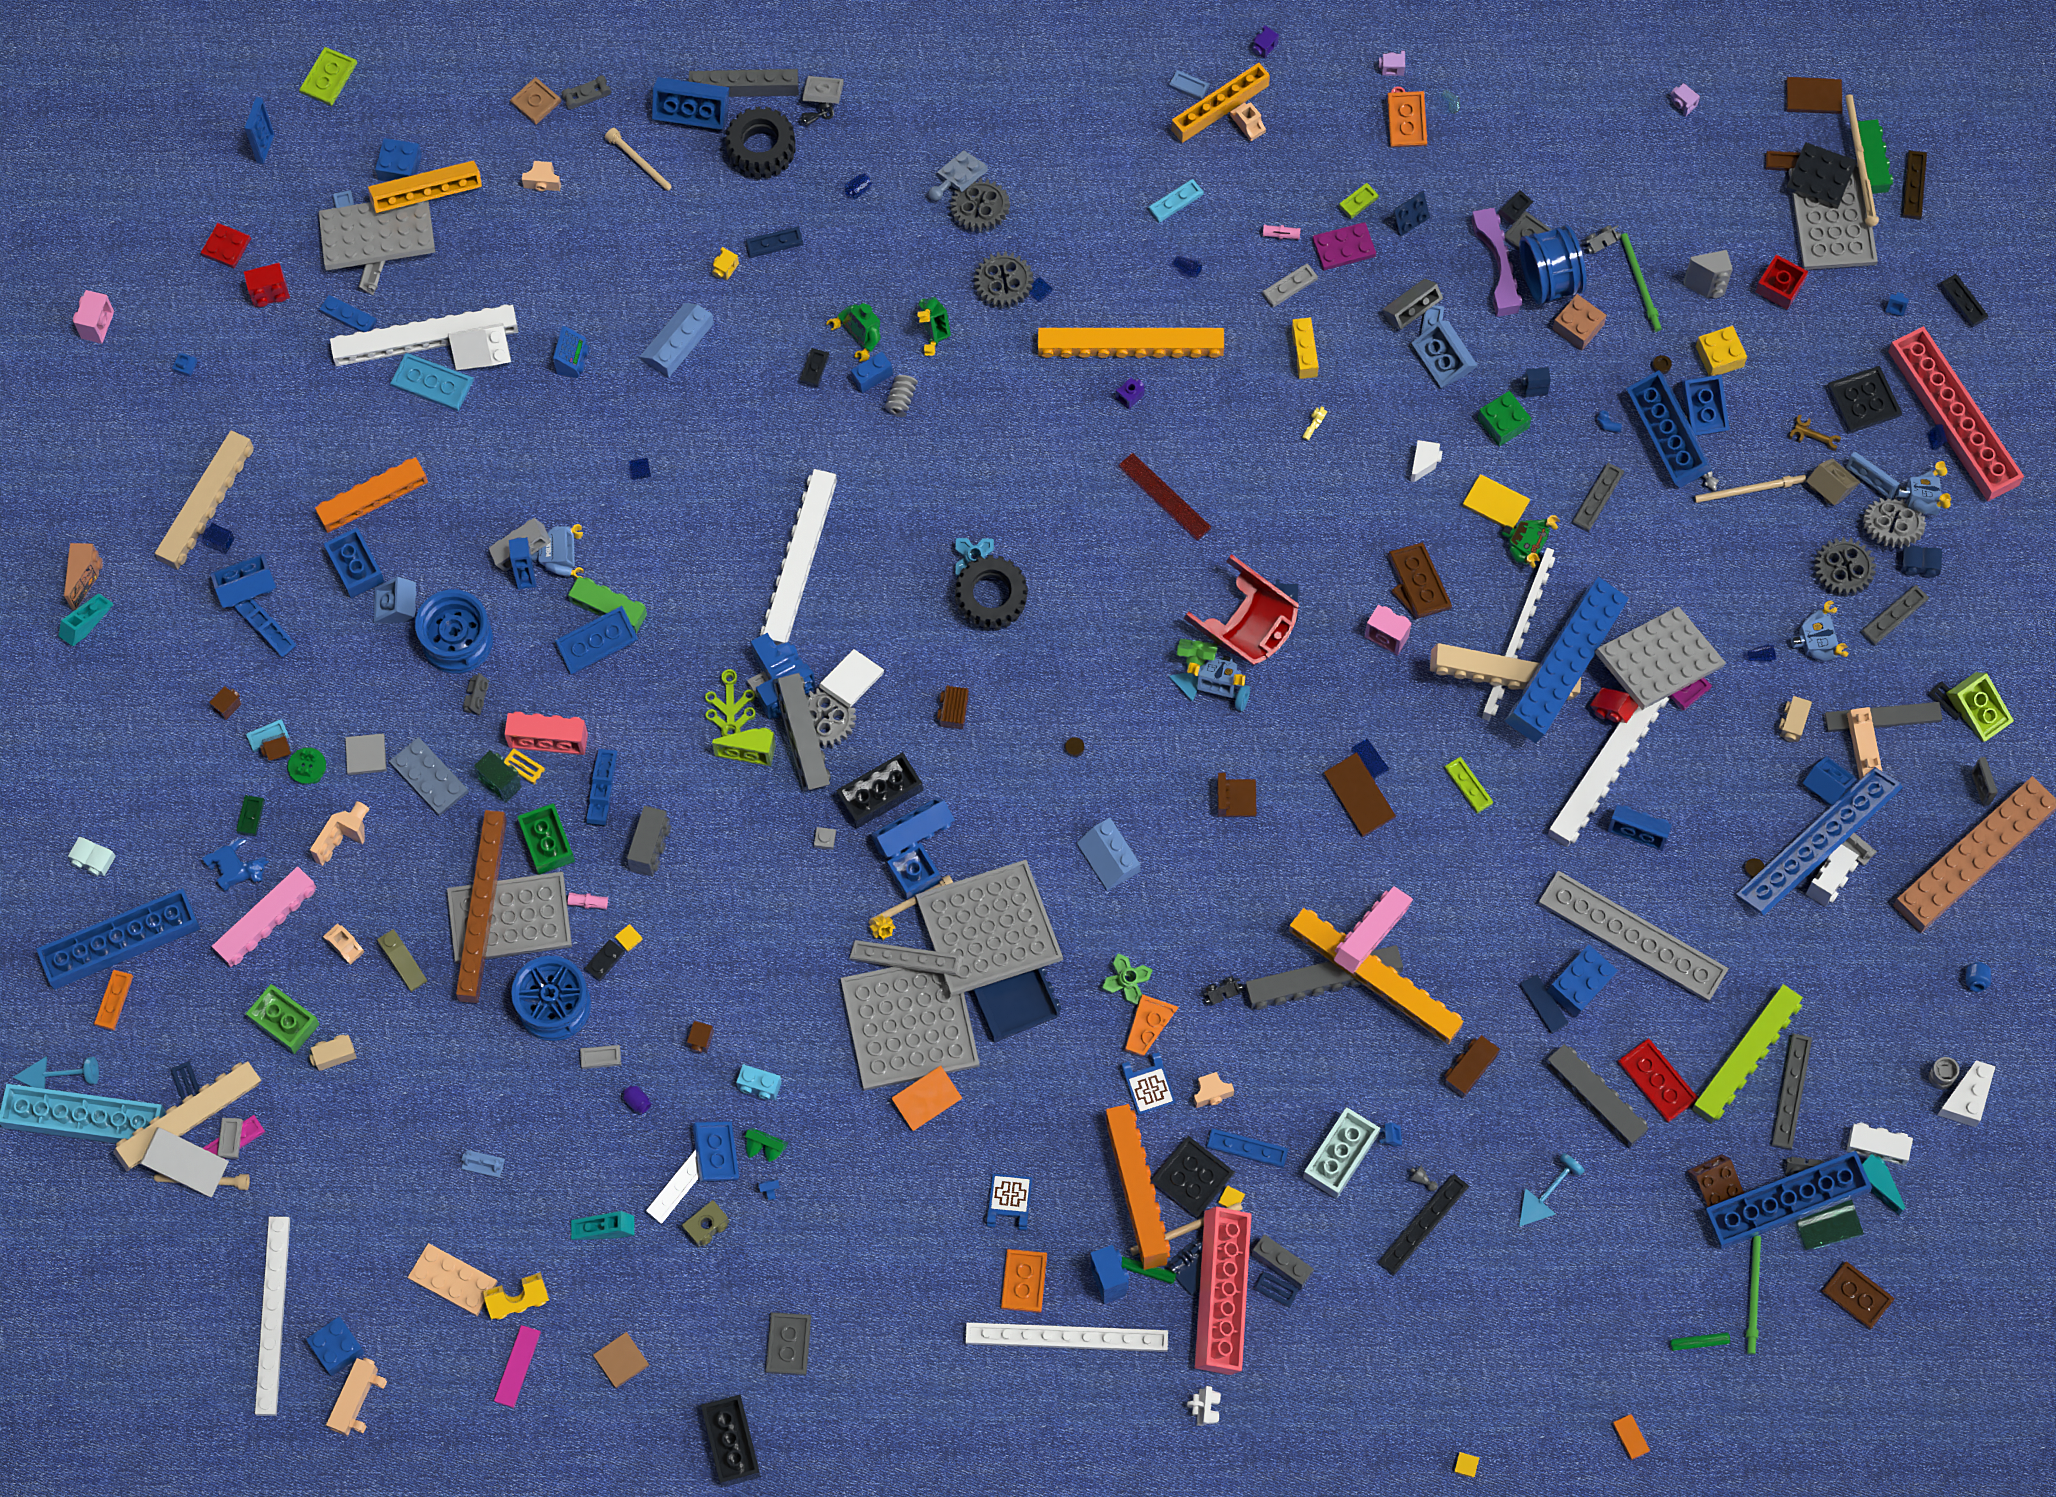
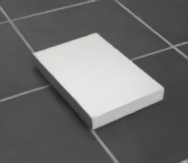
[819,649,884,708]

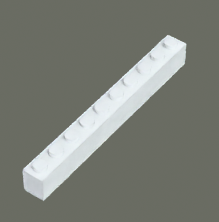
[330,305,519,366]
[760,469,837,645]
[1548,697,1669,848]

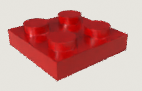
[201,223,251,269]

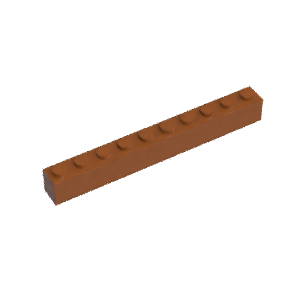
[456,810,507,1003]

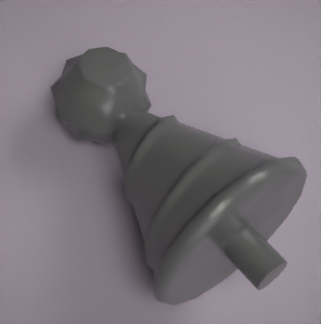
[1409,1165,1438,1191]

